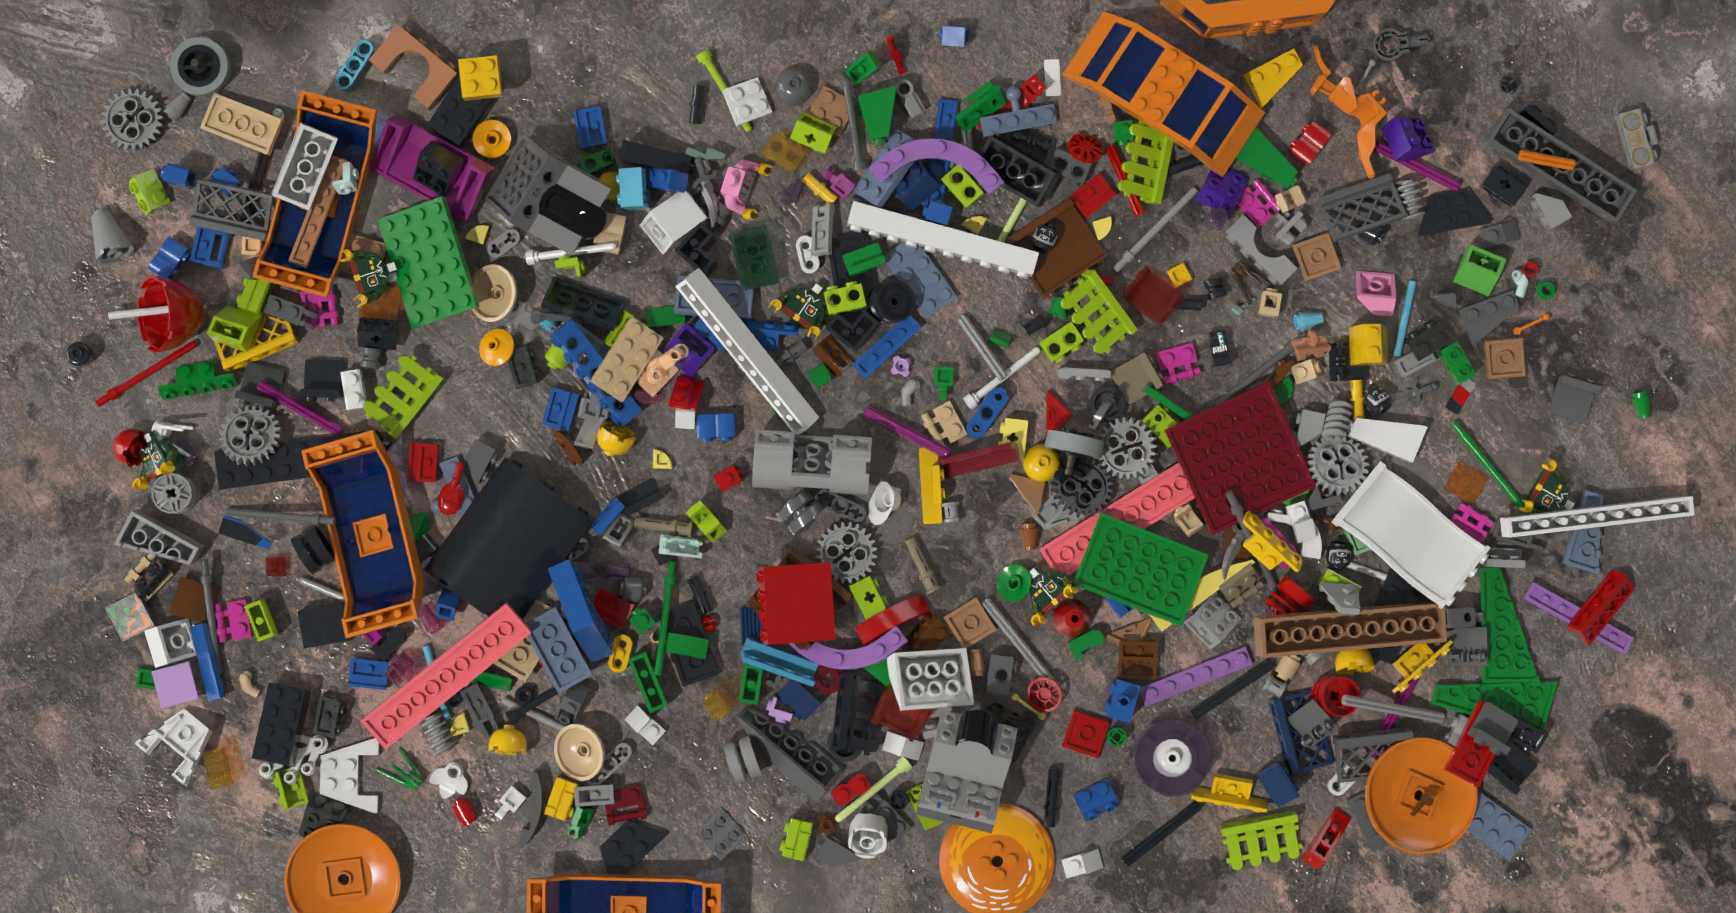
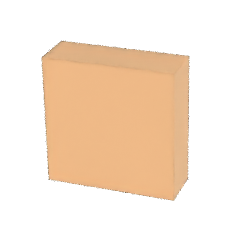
[241,236,262,256]

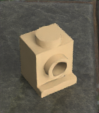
[1257,288,1282,318]

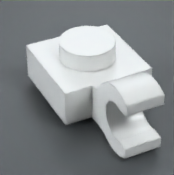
[495,786,526,820]

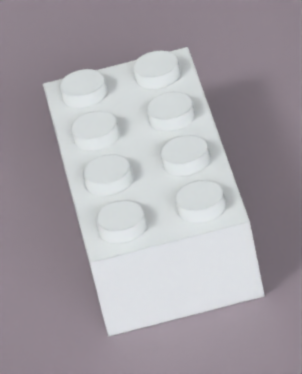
[271,122,338,210]

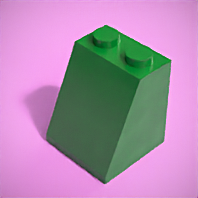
[858,86,896,147]

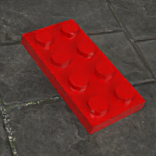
[1443,701,1495,788]

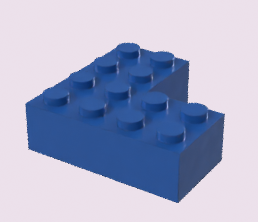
[548,560,614,663]

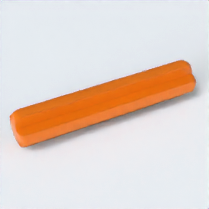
[1518,150,1575,170]

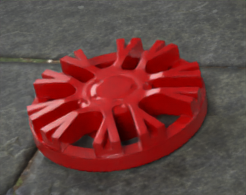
[1068,133,1104,163]
[1027,676,1063,712]

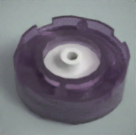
[1132,719,1211,797]

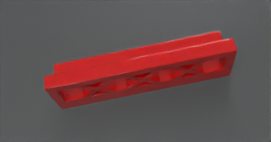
[1567,570,1635,646]

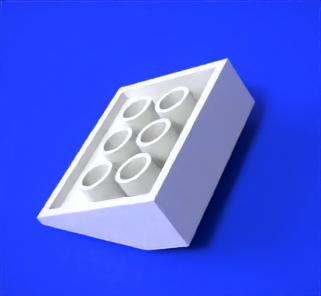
[887,648,974,711]

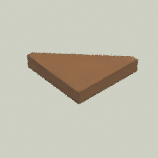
[1009,474,1045,515]
[1105,618,1152,643]

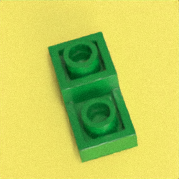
[665,633,709,659]

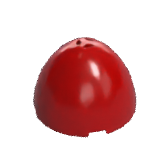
[137,276,205,353]

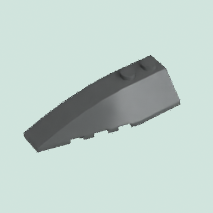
[736,705,845,803]

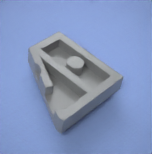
[1031,493,1084,530]
[1319,582,1360,615]

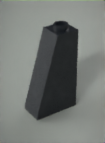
[619,140,695,176]

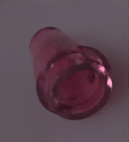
[633,386,661,405]
[420,605,444,635]

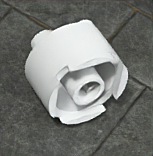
[848,813,888,859]

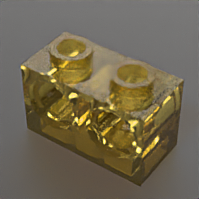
[761,133,806,175]
[702,690,732,722]
[202,747,233,790]

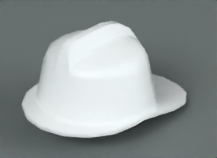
[867,481,901,525]

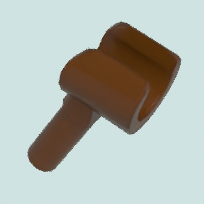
[1312,514,1338,530]
[1410,794,1434,817]

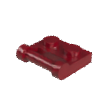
[605,784,647,826]

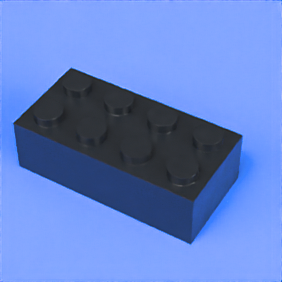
[427,74,503,148]
[980,135,1061,207]
[252,683,311,768]

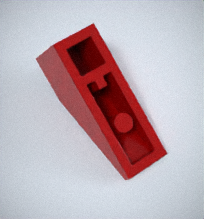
[1301,808,1351,870]

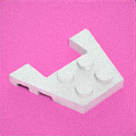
[135,709,212,787]
[320,738,380,813]

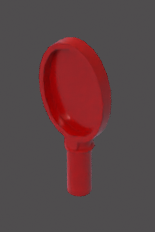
[438,462,465,515]

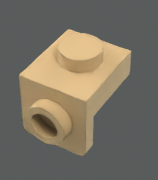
[1275,185,1307,213]
[1291,357,1323,384]
[1174,504,1204,538]

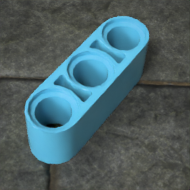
[335,40,375,92]

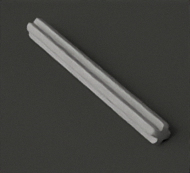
[981,598,1059,690]
[1341,695,1445,723]

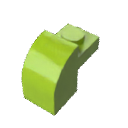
[686,500,727,543]

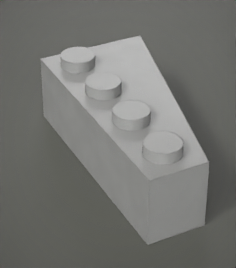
[114,509,204,565]

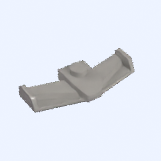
[573,370,609,449]

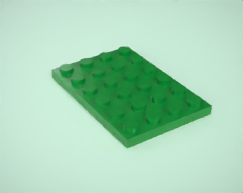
[378,196,480,329]
[1072,513,1208,627]

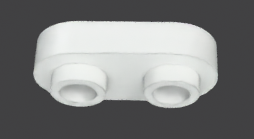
[796,236,819,274]
[1327,762,1361,796]

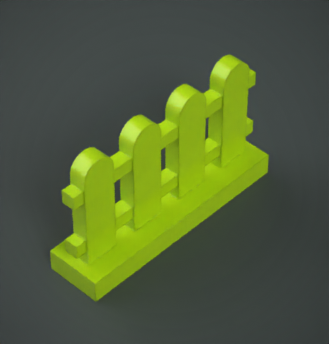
[1118,121,1176,204]
[1061,270,1138,354]
[363,355,443,439]
[1219,810,1302,870]

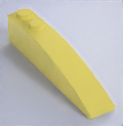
[1148,560,1255,631]

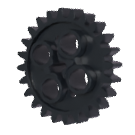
[1051,457,1113,518]

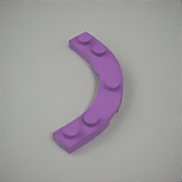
[869,139,1004,195]
[789,626,909,670]

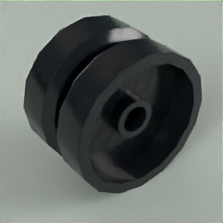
[867,280,916,324]
[291,525,336,575]

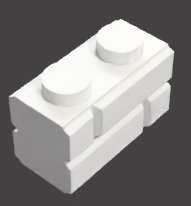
[340,369,367,411]

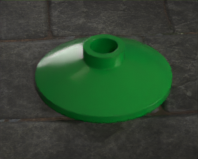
[997,564,1032,602]

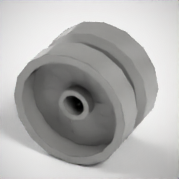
[723,736,762,784]

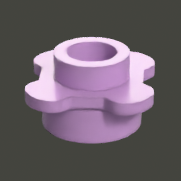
[891,356,912,377]

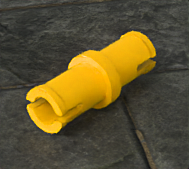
[802,172,838,203]
[1350,380,1365,419]

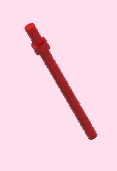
[95,340,197,407]

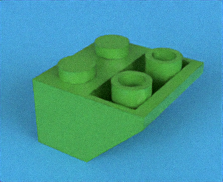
[1453,245,1506,296]

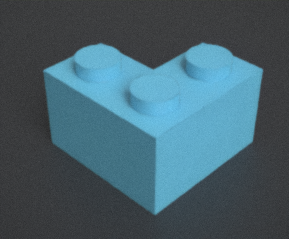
[616,167,652,211]

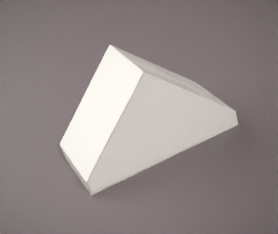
[882,731,924,761]

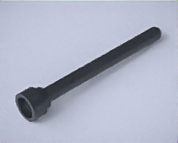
[505,687,559,725]

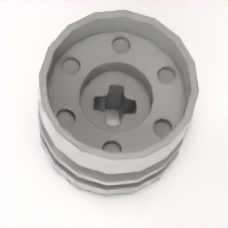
[152,473,198,514]

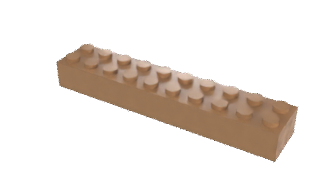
[1253,601,1447,658]

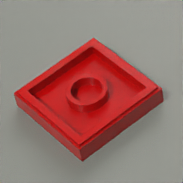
[1062,710,1110,758]

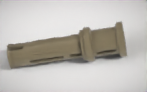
[634,516,694,538]
[904,537,942,595]

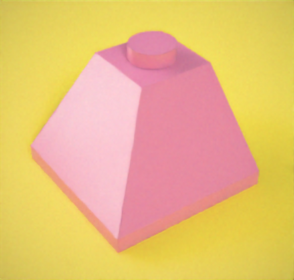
[1356,271,1396,316]

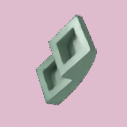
[685,147,727,162]

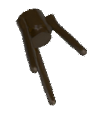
[1231,260,1276,305]

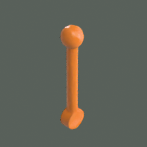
[1513,313,1550,335]

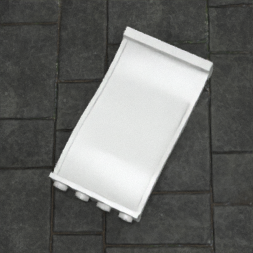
[1331,461,1490,609]

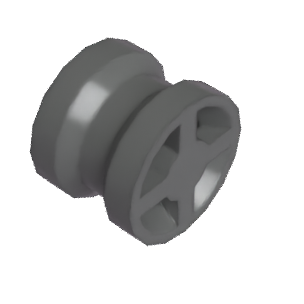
[762,670,782,687]

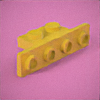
[919,447,945,524]
[1242,511,1303,572]
[1391,640,1454,693]
[1191,773,1268,813]

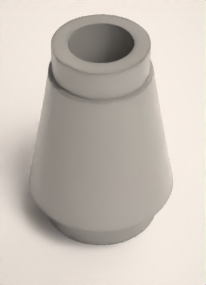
[163,92,191,121]

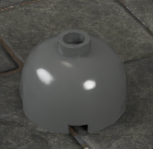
[775,67,813,106]

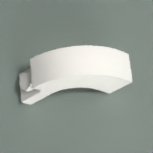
[1265,509,1322,559]

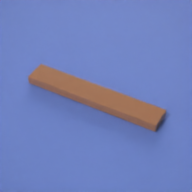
[288,155,348,269]

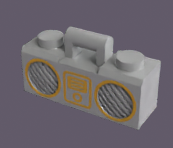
[1615,108,1659,171]

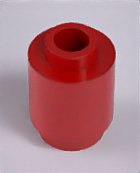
[451,796,477,826]

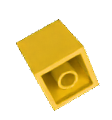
[1349,324,1388,366]

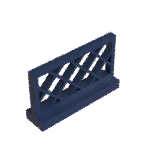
[1268,689,1334,775]

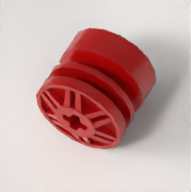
[1263,576,1315,615]
[1311,675,1360,717]

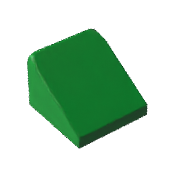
[989,328,1011,348]
[806,363,833,389]

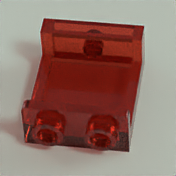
[1122,266,1184,327]
[871,684,931,742]

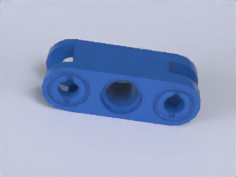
[966,388,1008,439]

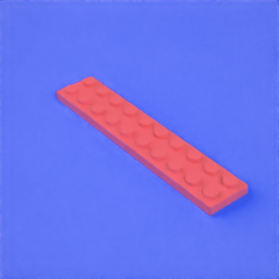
[1039,463,1194,582]
[360,602,532,750]

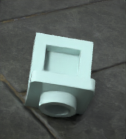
[333,162,359,194]

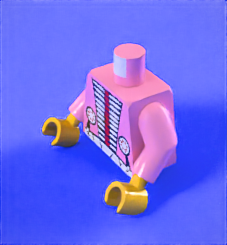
[721,160,771,220]

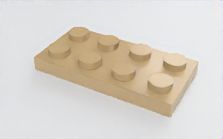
[200,93,284,156]
[590,317,663,402]
[493,599,565,683]

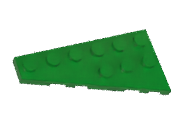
[1479,567,1540,683]
[1430,682,1558,730]

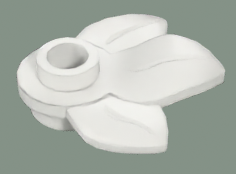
[429,762,468,799]

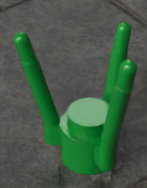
[376,748,424,790]

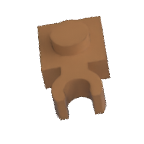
[1096,95,1116,125]

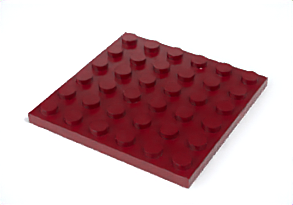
[1164,382,1316,535]

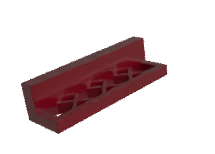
[938,442,1020,478]

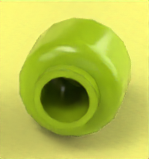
[545,343,570,370]

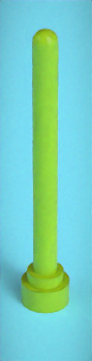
[696,49,752,132]

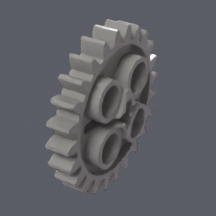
[101,88,165,151]
[219,405,282,466]
[1099,417,1159,479]
[1307,437,1369,496]
[815,522,877,584]

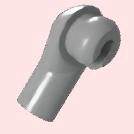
[901,379,921,406]

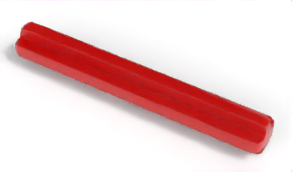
[1106,145,1145,217]

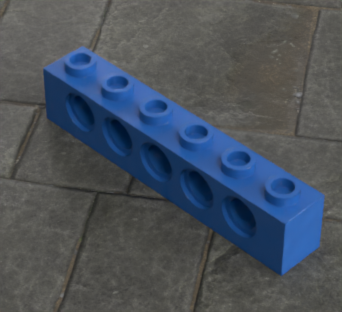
[550,320,642,426]

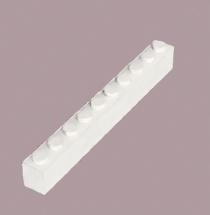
[847,201,1039,279]
[675,268,819,435]
[1500,496,1695,538]

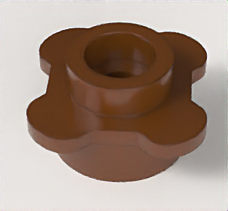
[817,814,837,835]

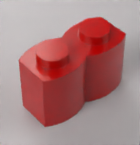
[1289,121,1332,166]
[831,773,871,806]

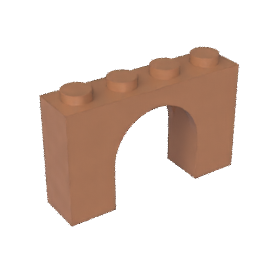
[369,25,459,111]

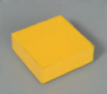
[1166,262,1192,288]

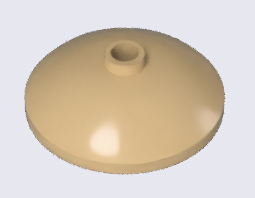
[472,264,517,322]
[554,723,605,781]

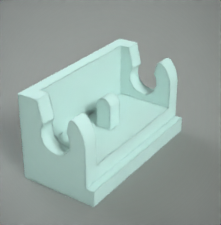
[659,534,703,558]

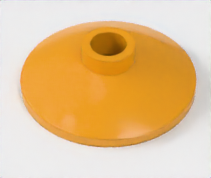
[473,120,511,158]
[479,329,515,366]

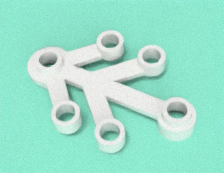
[259,735,328,784]

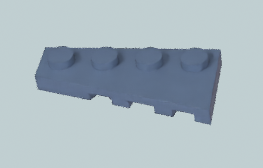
[1562,490,1604,575]

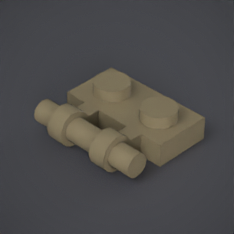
[1219,564,1264,609]

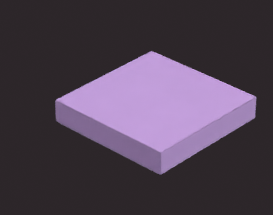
[151,661,199,709]

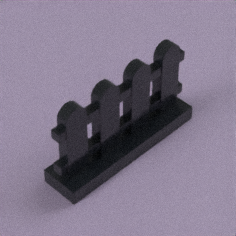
[831,673,886,756]

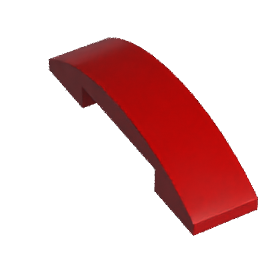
[977,74,1047,138]
[854,595,931,645]

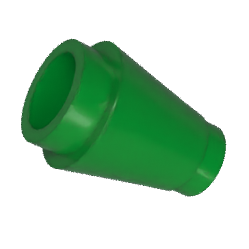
[1631,389,1651,419]

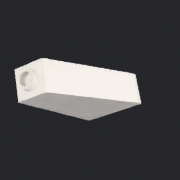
[1346,418,1428,463]

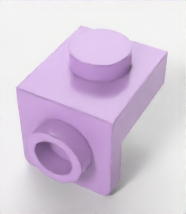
[766,696,793,724]

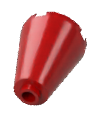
[1053,599,1091,637]

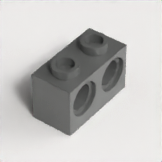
[1049,148,1092,187]

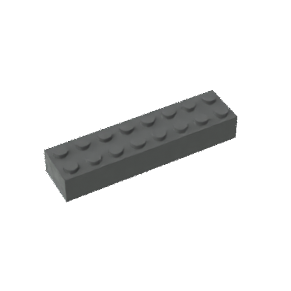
[1483,108,1638,224]

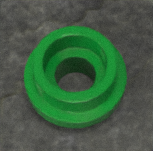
[1536,280,1556,300]

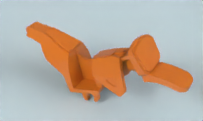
[1309,46,1387,179]

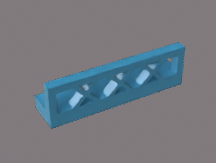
[740,637,819,687]

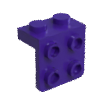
[1195,168,1248,217]

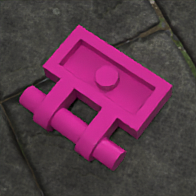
[1237,179,1280,229]
[300,287,340,330]
[1155,343,1201,384]
[1450,502,1494,544]
[214,599,253,643]

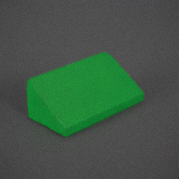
[646,306,686,328]
[473,670,513,692]

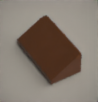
[812,335,854,378]

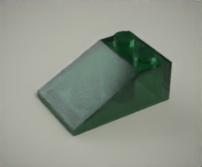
[729,224,780,291]

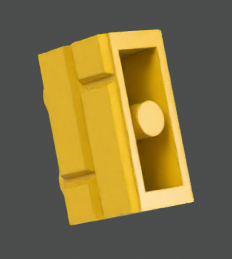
[544,776,580,821]

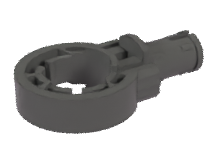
[1373,28,1428,62]

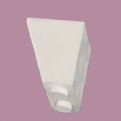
[640,191,707,255]

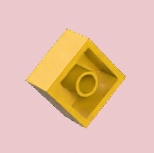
[458,55,503,101]

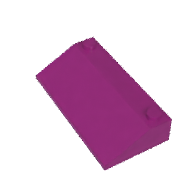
[369,114,495,222]

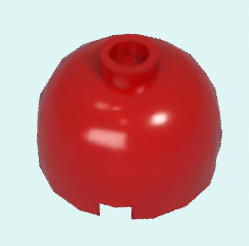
[113,428,150,468]

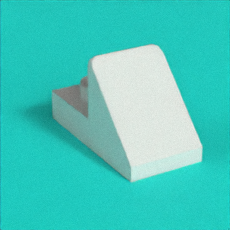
[1285,501,1316,543]
[625,705,666,745]
[1061,849,1103,878]

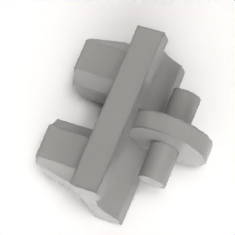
[1273,211,1308,245]

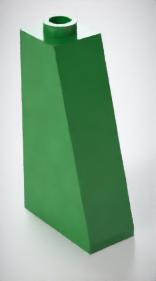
[1235,128,1298,190]

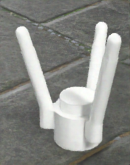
[152,420,194,457]

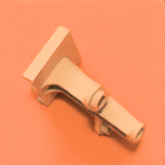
[636,344,689,397]

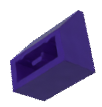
[1381,116,1436,162]
[662,323,716,378]

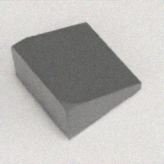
[1433,293,1457,309]

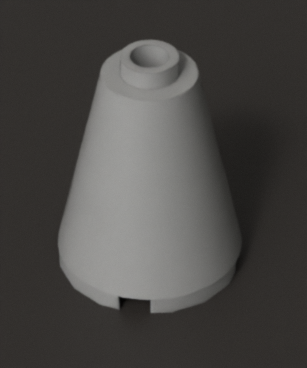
[91,209,134,264]

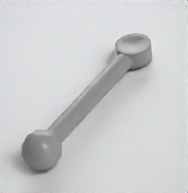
[1354,59,1376,95]

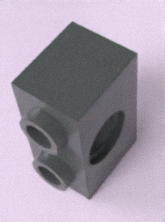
[985,654,1017,696]

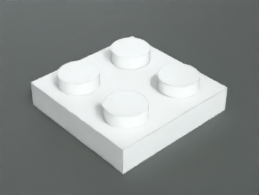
[722,77,772,127]

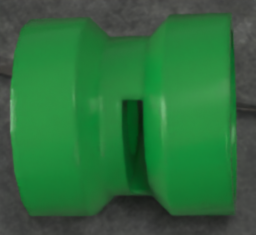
[1106,727,1127,747]

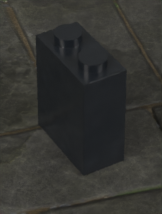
[297,603,352,649]

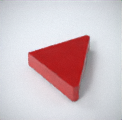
[886,35,906,76]
[1046,390,1073,437]

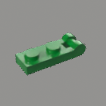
[955,85,1007,133]

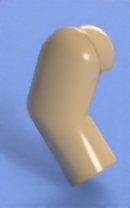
[239,671,261,698]

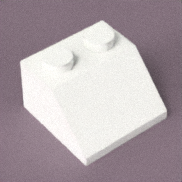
[144,619,197,668]

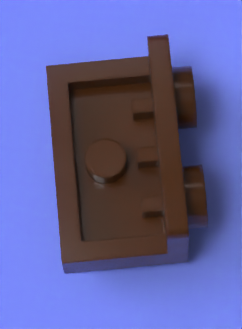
[906,612,951,651]

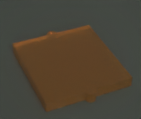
[1443,461,1488,505]

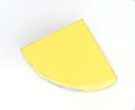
[961,216,987,235]
[1092,216,1112,241]
[465,225,489,245]
[653,449,673,469]
[450,713,470,736]

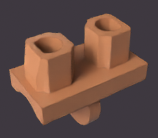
[1291,330,1331,361]

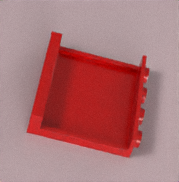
[756,562,835,645]

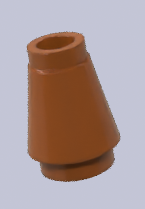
[1019,522,1038,550]

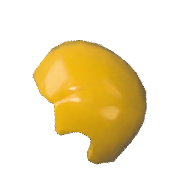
[598,170,620,201]

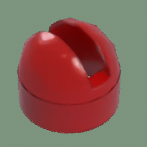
[1522,262,1539,278]
[702,616,717,631]

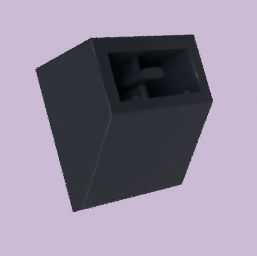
[413,141,464,197]

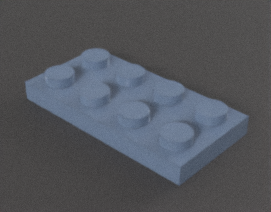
[852,129,915,208]
[884,242,957,320]
[674,276,754,321]
[526,607,593,693]
[1467,790,1532,861]

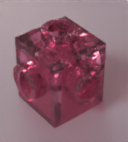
[384,652,418,687]

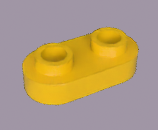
[608,635,633,673]

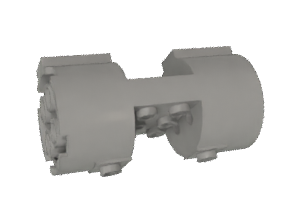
[752,429,872,495]

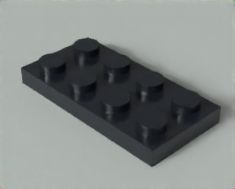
[829,233,873,315]
[541,277,626,331]
[658,602,719,687]

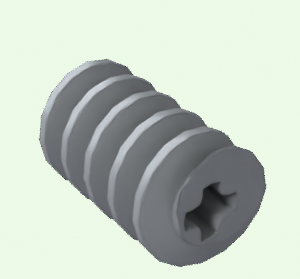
[1396,180,1425,221]
[1322,400,1353,443]
[421,713,454,756]

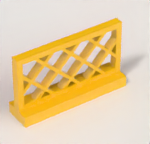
[214,313,299,373]

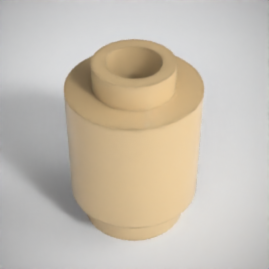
[1275,655,1301,682]

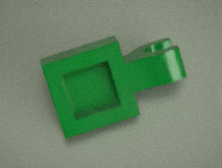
[963,81,993,103]
[934,366,954,400]
[567,806,594,839]

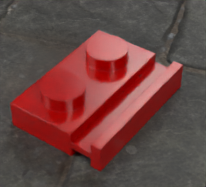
[1069,173,1117,218]
[669,376,705,411]
[407,443,439,483]
[593,588,635,629]

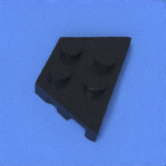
[1417,189,1491,237]
[599,820,667,887]

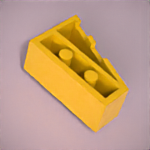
[1241,49,1303,109]

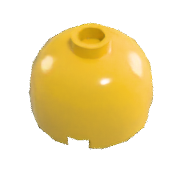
[597,421,636,457]
[1023,444,1061,482]
[1335,649,1374,675]
[488,725,527,755]

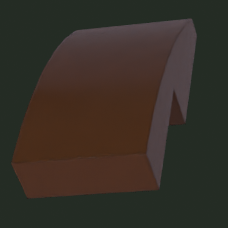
[1263,359,1293,388]
[553,430,583,466]

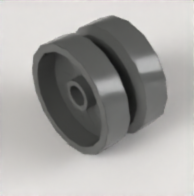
[776,487,825,535]

